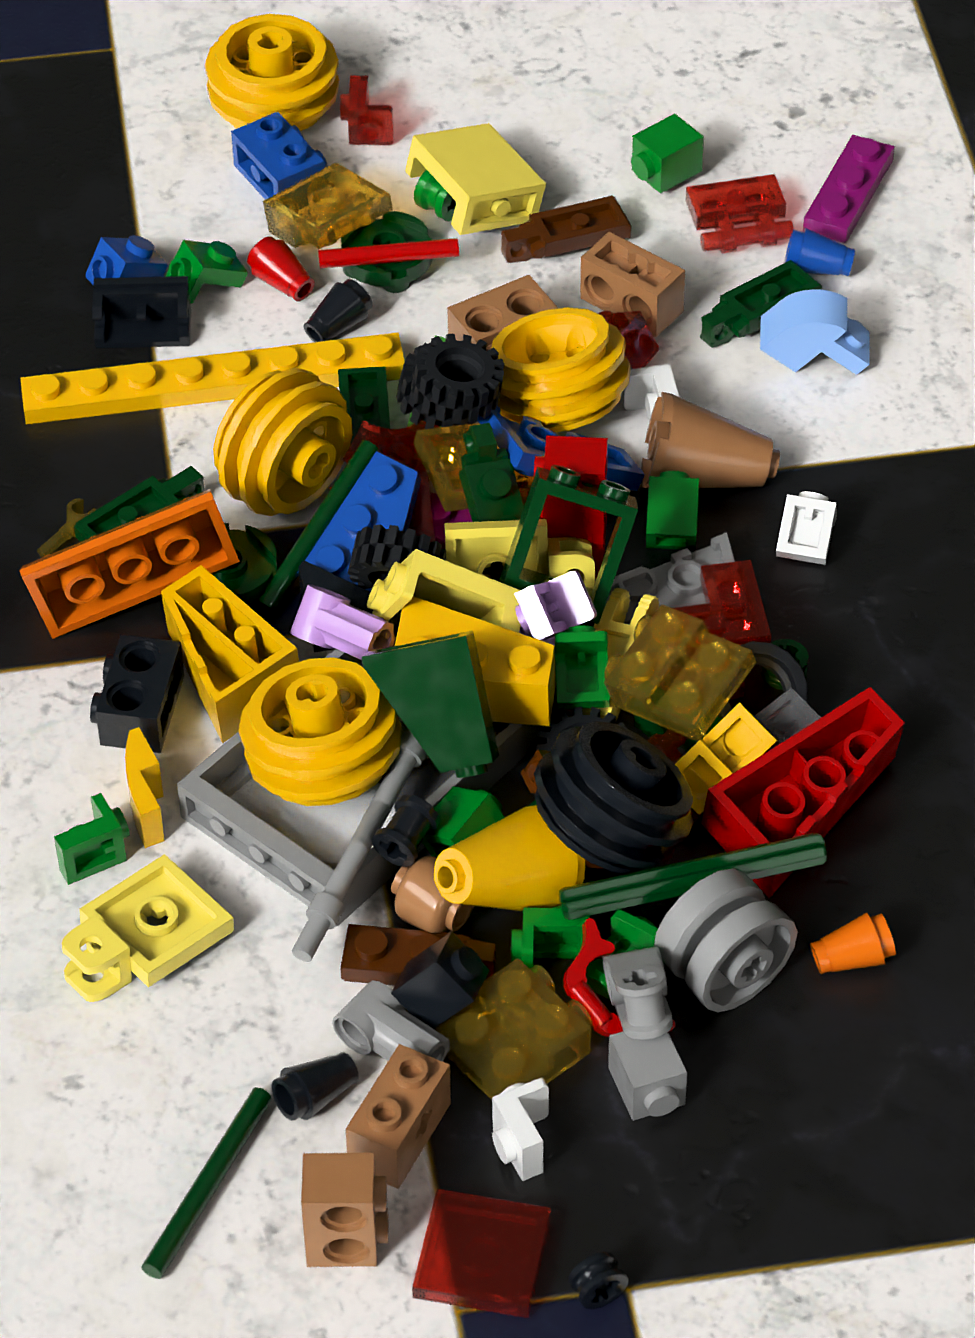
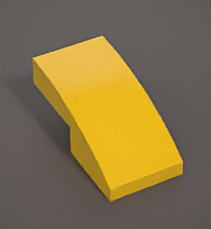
[675,702,778,815]
[125,727,165,848]

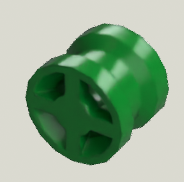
[414,170,456,222]

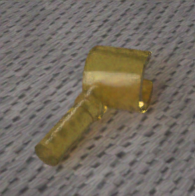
[37,498,96,557]

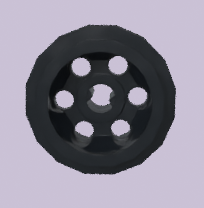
[534,721,694,874]

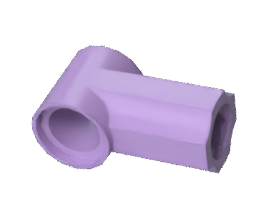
[290,584,396,660]

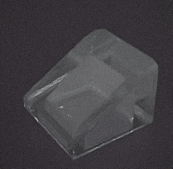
[754,688,821,749]

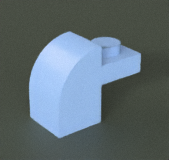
[760,289,870,375]

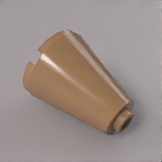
[641,392,780,489]

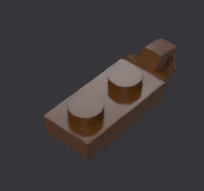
[501,195,632,263]
[340,924,496,986]

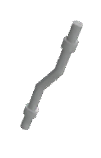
[292,730,427,962]

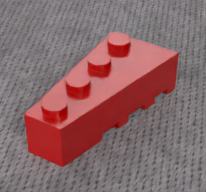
[701,687,905,898]

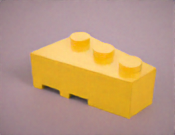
[161,565,299,743]

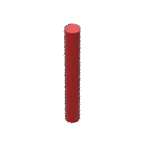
[318,238,459,269]

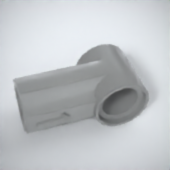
[332,981,450,1062]

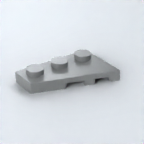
[605,532,747,631]

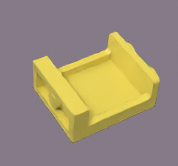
[405,123,546,235]
[367,549,521,633]

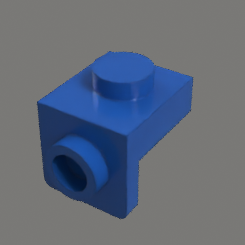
[86,235,169,285]

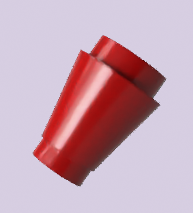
[247,236,315,302]

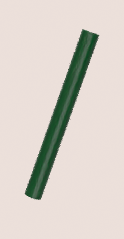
[257,440,379,613]
[141,1087,272,1279]

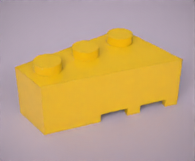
[395,596,556,726]

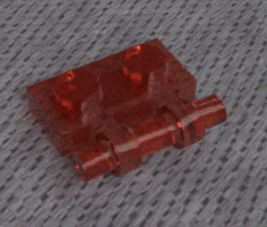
[686,174,794,254]

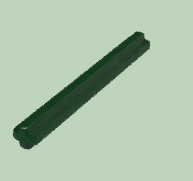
[559,832,827,920]

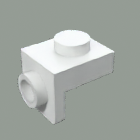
[492,1078,549,1181]

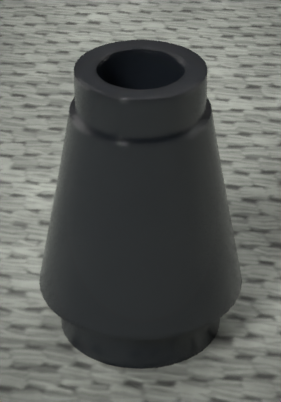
[303,279,373,342]
[271,1052,359,1121]

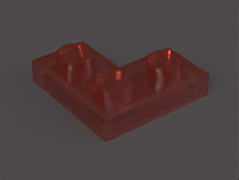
[659,560,771,661]

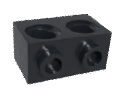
[90,634,185,753]

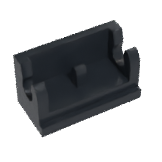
[92,276,191,348]

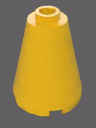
[434,805,585,911]

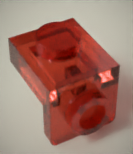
[340,75,394,145]
[598,311,659,369]

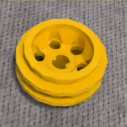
[205,14,340,131]
[491,307,631,432]
[213,367,353,516]
[238,657,402,806]

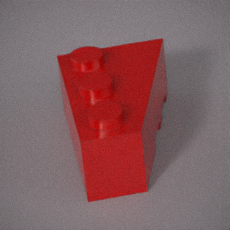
[534,435,608,579]

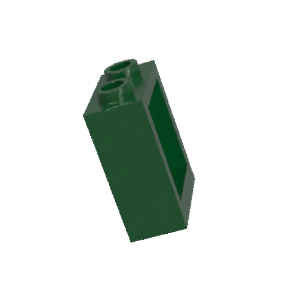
[499,465,638,624]

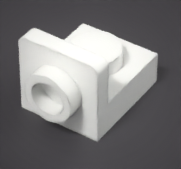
[623,364,679,421]
[776,491,837,565]

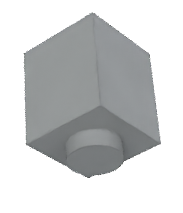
[608,1032,687,1121]

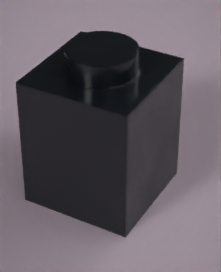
[391,931,489,1029]

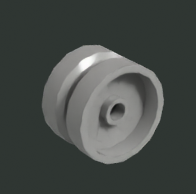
[654,868,798,1012]

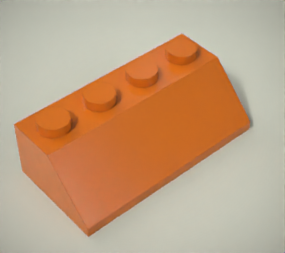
[19,489,240,639]

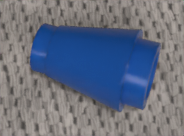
[784,227,855,276]

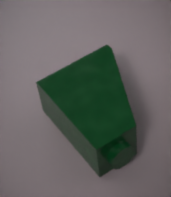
[361,630,499,778]

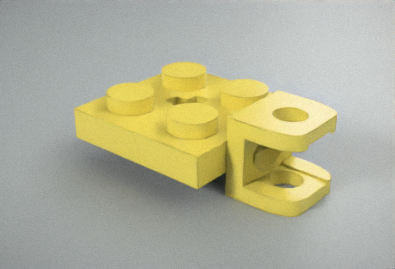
[444,519,595,589]
[62,854,234,1002]

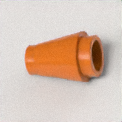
[810,912,896,975]

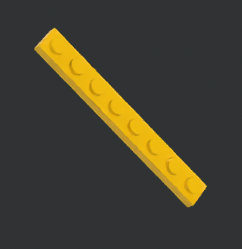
[20,332,405,424]

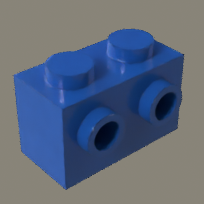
[231,111,329,215]

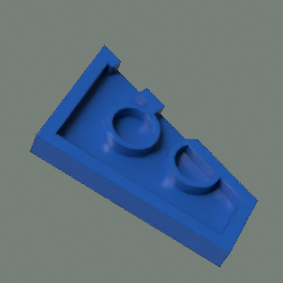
[478,407,645,491]
[297,451,421,592]

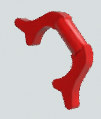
[563,918,675,1037]

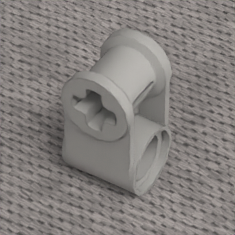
[602,946,673,1040]

